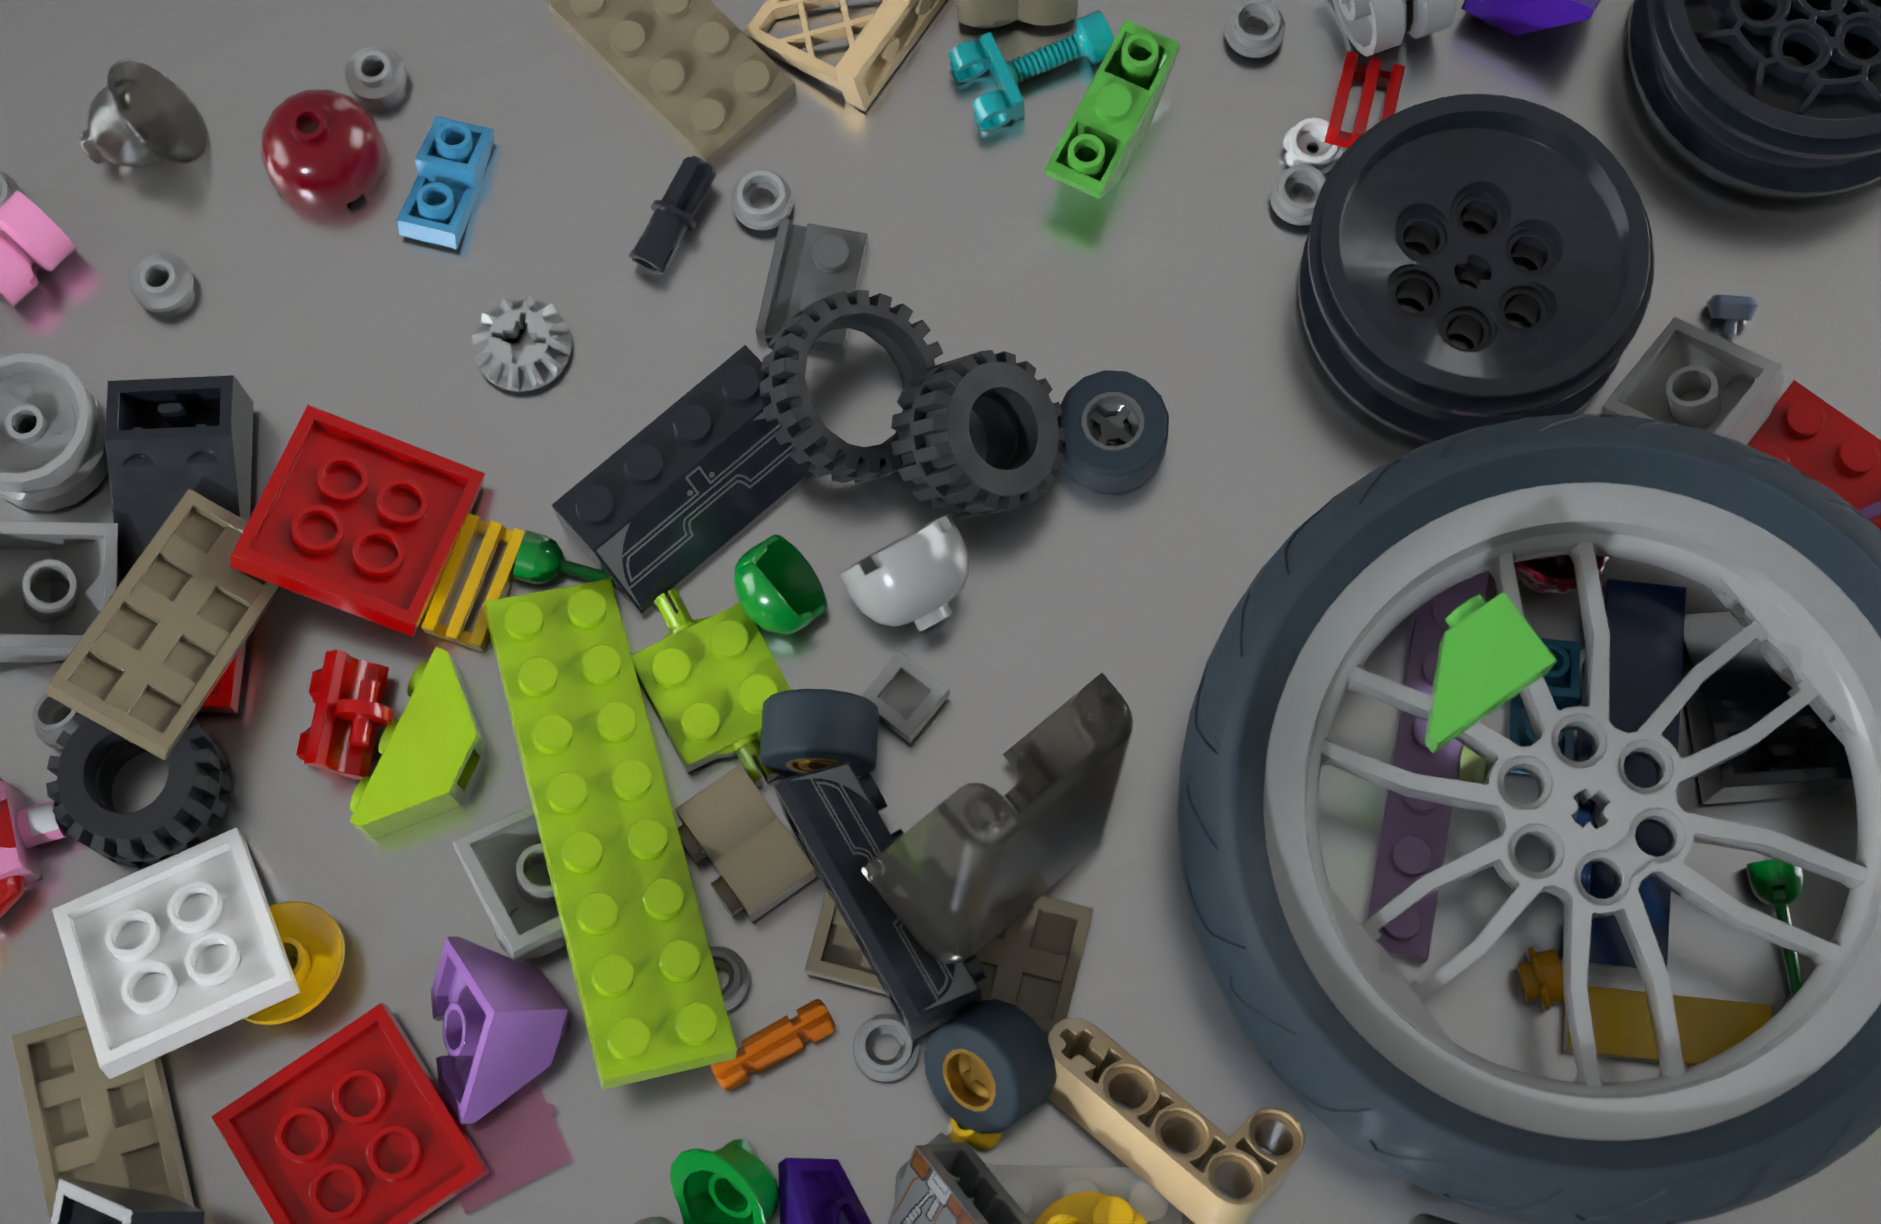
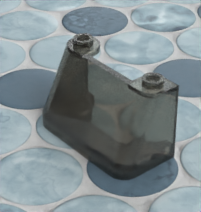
[860,672,1133,964]

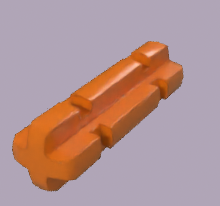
[710,999,835,1091]

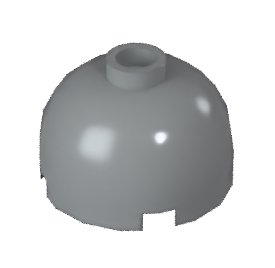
[837,513,969,632]

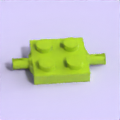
[631,589,791,787]

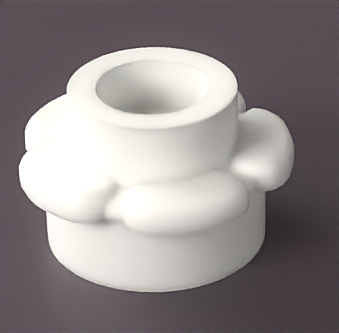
[1283,118,1343,175]

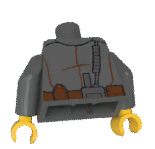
[888,1118,1082,1224]

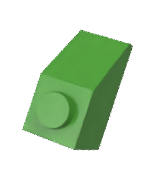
[1424,591,1556,754]

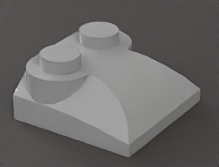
[1602,317,1785,445]
[453,805,566,962]

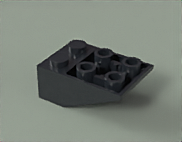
[105,375,254,581]
[1682,611,1853,804]

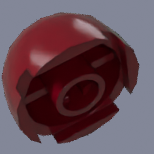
[261,90,387,214]

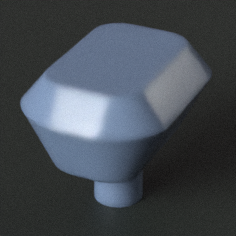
[1706,295,1759,335]

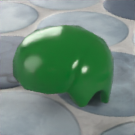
[733,534,827,635]

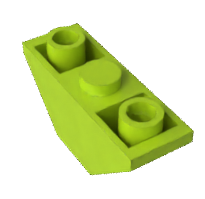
[349,647,489,839]

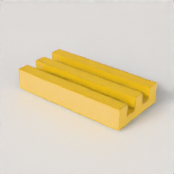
[421,513,526,652]

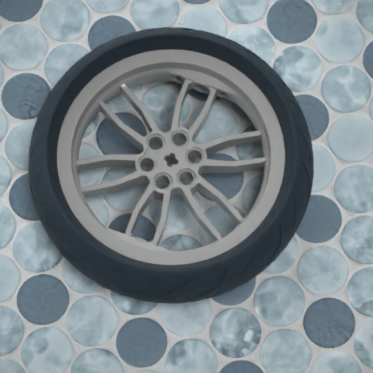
[1177,414,1881,1224]

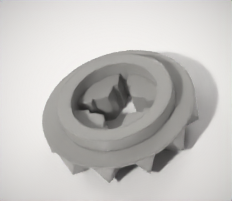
[472,294,571,392]

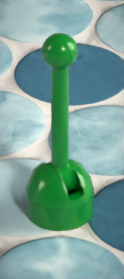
[513,530,616,587]
[1746,859,1804,1004]

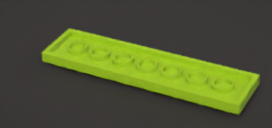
[485,579,737,1090]

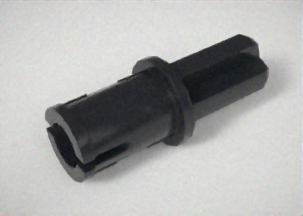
[629,156,716,275]

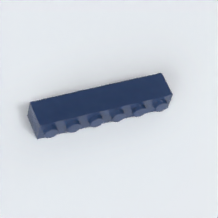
[1572,579,1686,981]

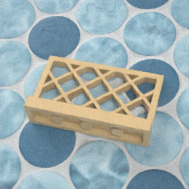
[743,0,946,111]

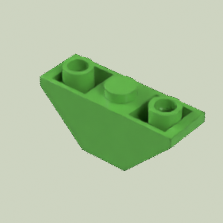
[1044,19,1180,199]

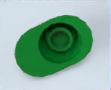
[669,1139,779,1224]

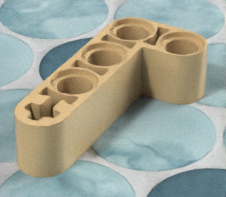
[1047,1018,1306,1224]

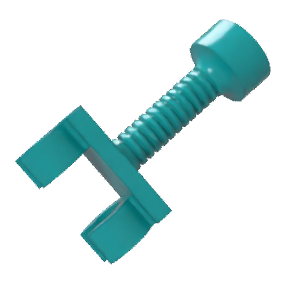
[948,10,1114,132]

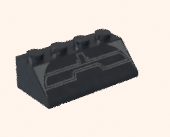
[551,345,813,617]
[773,761,987,1041]

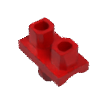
[296,650,394,780]

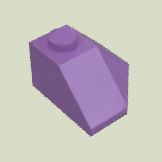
[431,937,568,1124]

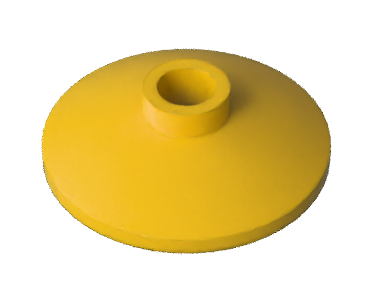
[243,901,345,1025]

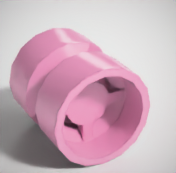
[0,190,76,307]

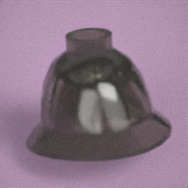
[80,59,207,167]

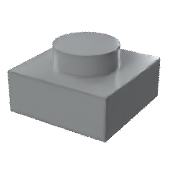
[862,650,950,743]

